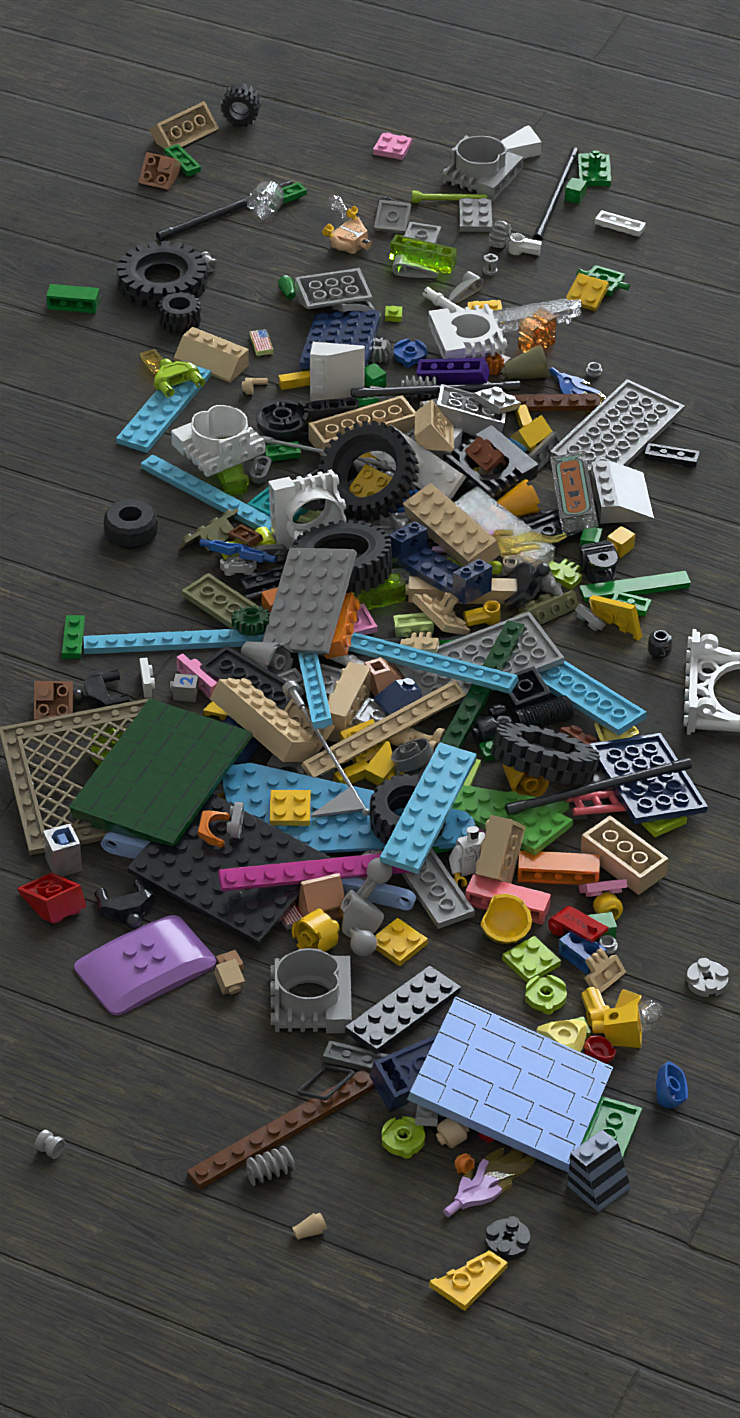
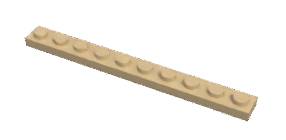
[301,680,466,778]

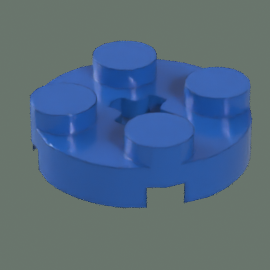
[393,339,427,367]

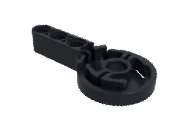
[256,397,359,439]

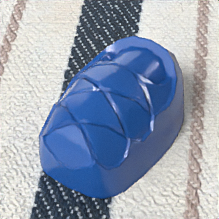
[656,1062,688,1109]

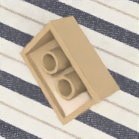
[475,815,526,884]

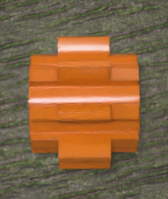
[485,353,504,375]

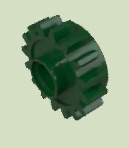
[231,606,271,636]

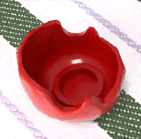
[583,1036,616,1064]

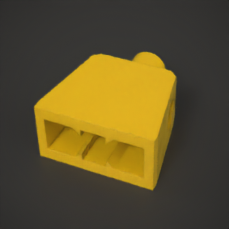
[592,1005,642,1048]

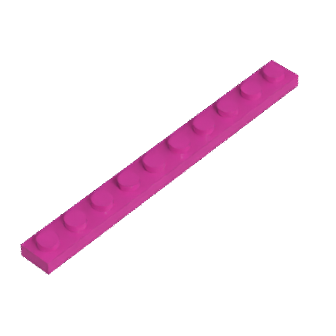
[218,853,410,892]

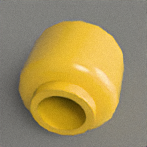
[593,892,623,920]

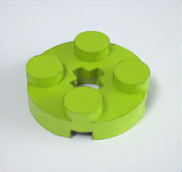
[525,975,567,1014]
[382,1117,425,1159]

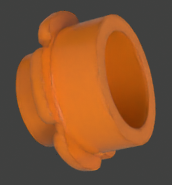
[455,1153,475,1174]

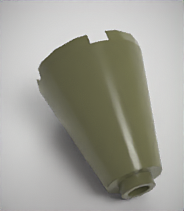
[501,345,550,380]

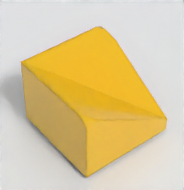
[615,989,642,1008]

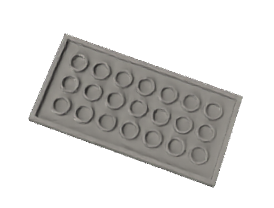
[550,379,685,476]
[395,612,564,710]

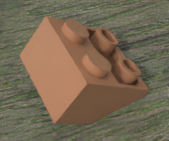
[298,873,345,921]

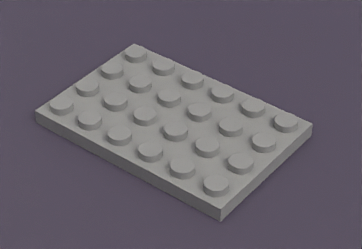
[262,548,357,654]

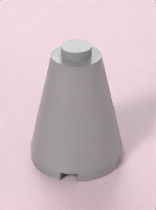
[241,641,293,675]

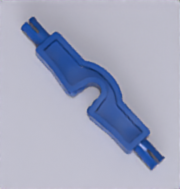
[200,538,277,564]

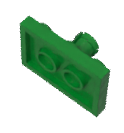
[578,151,611,186]

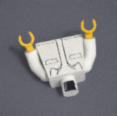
[449,826,485,887]

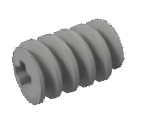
[401,375,436,398]
[246,1146,296,1186]

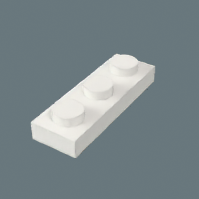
[595,210,646,236]

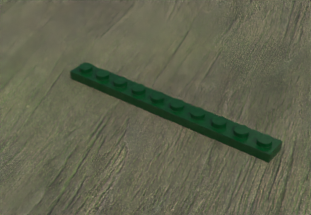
[440,620,525,749]

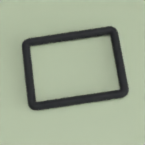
[297,1065,355,1101]

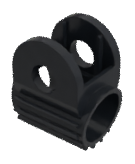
[579,541,618,584]

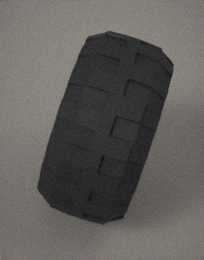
[104,499,158,548]

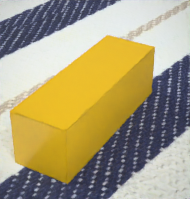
[279,370,310,390]
[515,405,532,428]
[333,760,368,785]

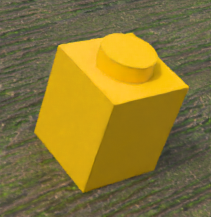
[607,526,635,558]

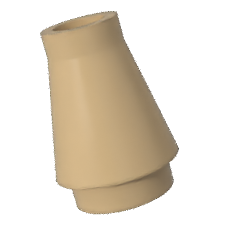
[292,1213,327,1240]

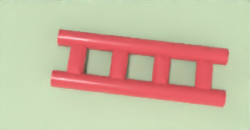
[565,790,626,816]

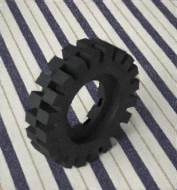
[117,241,207,310]
[491,723,600,785]

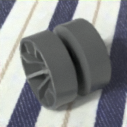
[391,738,434,778]

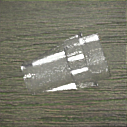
[327,195,348,217]

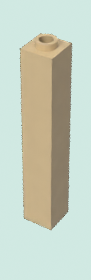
[405,577,517,605]

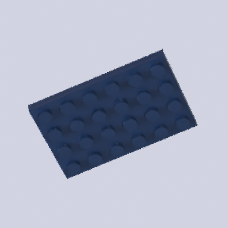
[299,310,381,369]
[590,733,708,824]

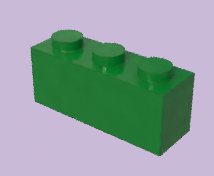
[46,284,100,313]

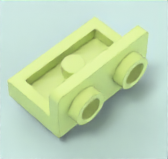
[393,613,434,637]

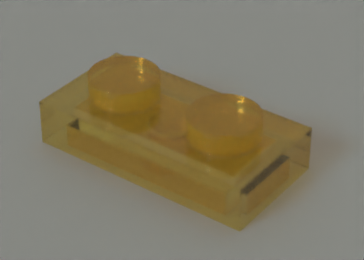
[140,349,163,376]

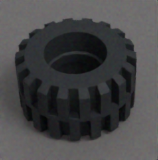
[220,83,262,126]
[159,292,201,333]

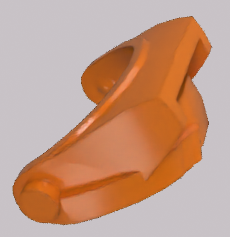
[197,811,230,848]

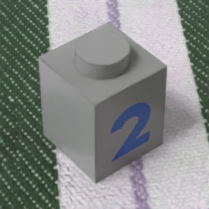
[170,674,199,702]

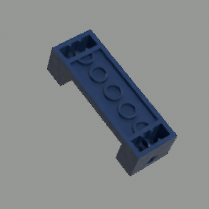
[389,521,492,605]
[369,1034,437,1112]

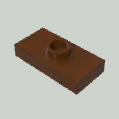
[227,524,264,548]

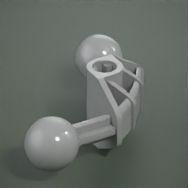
[341,858,393,957]

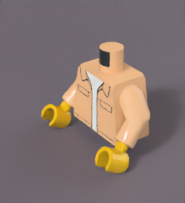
[322,206,372,254]

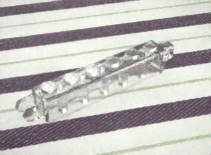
[493,298,582,335]

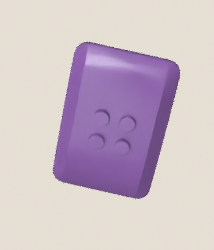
[74,915,216,1015]

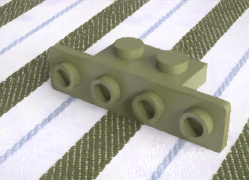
[179,508,239,552]
[514,590,579,625]

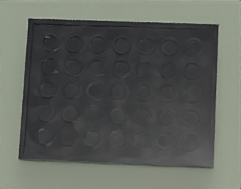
[127,793,330,946]

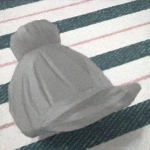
[539,571,563,596]

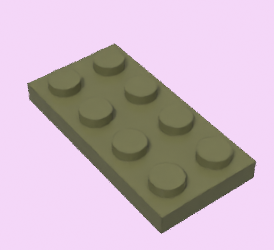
[182,573,260,629]

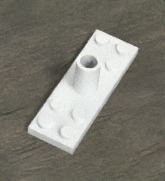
[371,424,466,500]

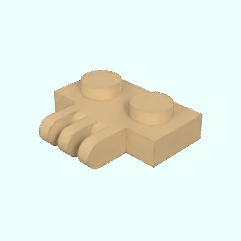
[400,632,439,654]
[584,948,626,993]

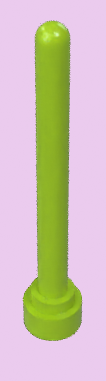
[411,191,488,204]

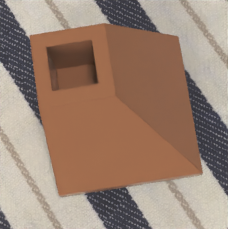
[138,152,181,190]
[364,657,404,696]
[34,681,73,720]

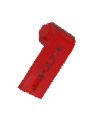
[548,906,609,943]

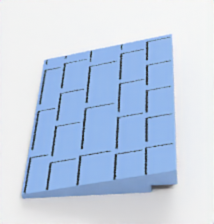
[407,997,613,1172]

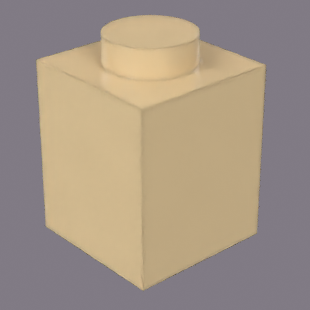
[214,959,245,995]

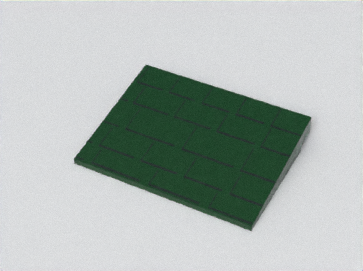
[69,698,253,847]

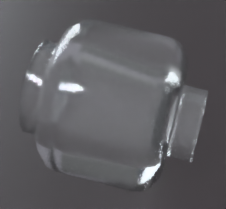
[638,1000,663,1031]

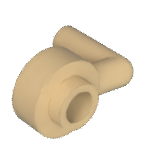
[242,378,268,395]

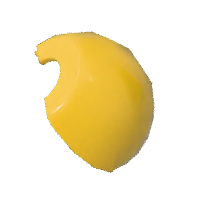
[480,893,532,944]

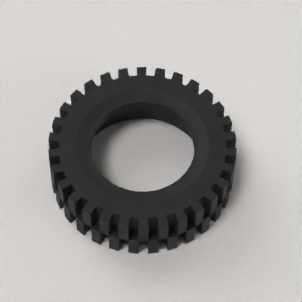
[318,421,419,521]
[291,520,393,595]

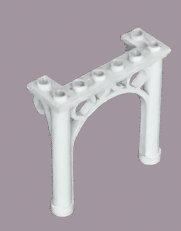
[683,629,740,735]

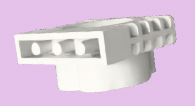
[428,304,507,359]
[171,405,265,477]
[269,469,347,550]

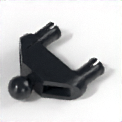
[502,562,550,610]
[73,668,130,709]
[94,879,155,929]

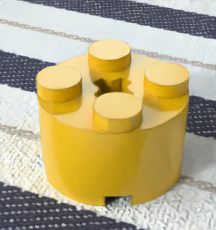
[292,908,340,952]

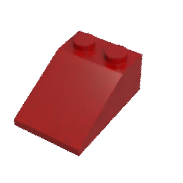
[17,872,87,923]

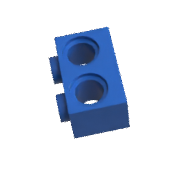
[558,931,606,975]

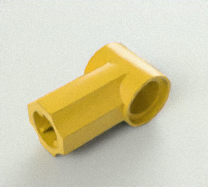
[463,601,500,627]
[581,987,610,1028]

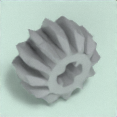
[488,220,511,248]
[368,337,392,364]

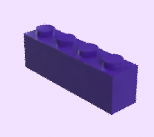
[416,358,489,385]

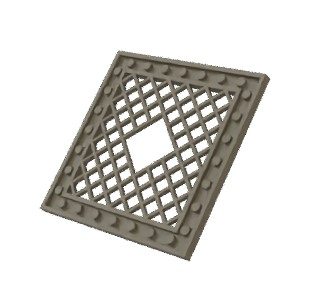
[0,698,152,855]

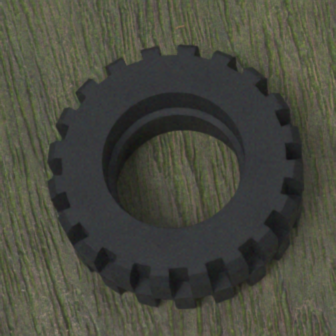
[370,774,446,845]

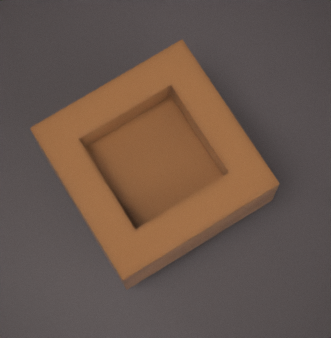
[216,950,244,970]

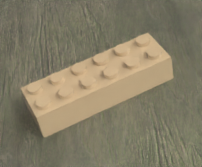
[309,395,416,455]
[403,483,501,567]
[210,678,318,762]

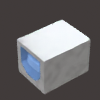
[43,823,82,877]

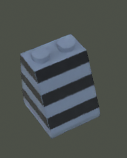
[568,1130,630,1213]

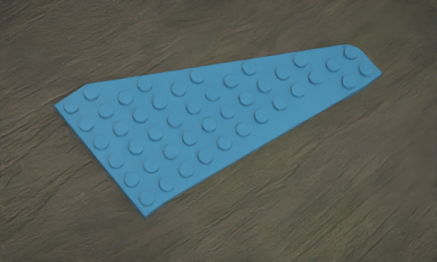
[222,763,475,853]

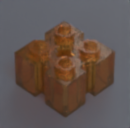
[518,307,557,352]

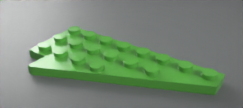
[452,785,573,855]

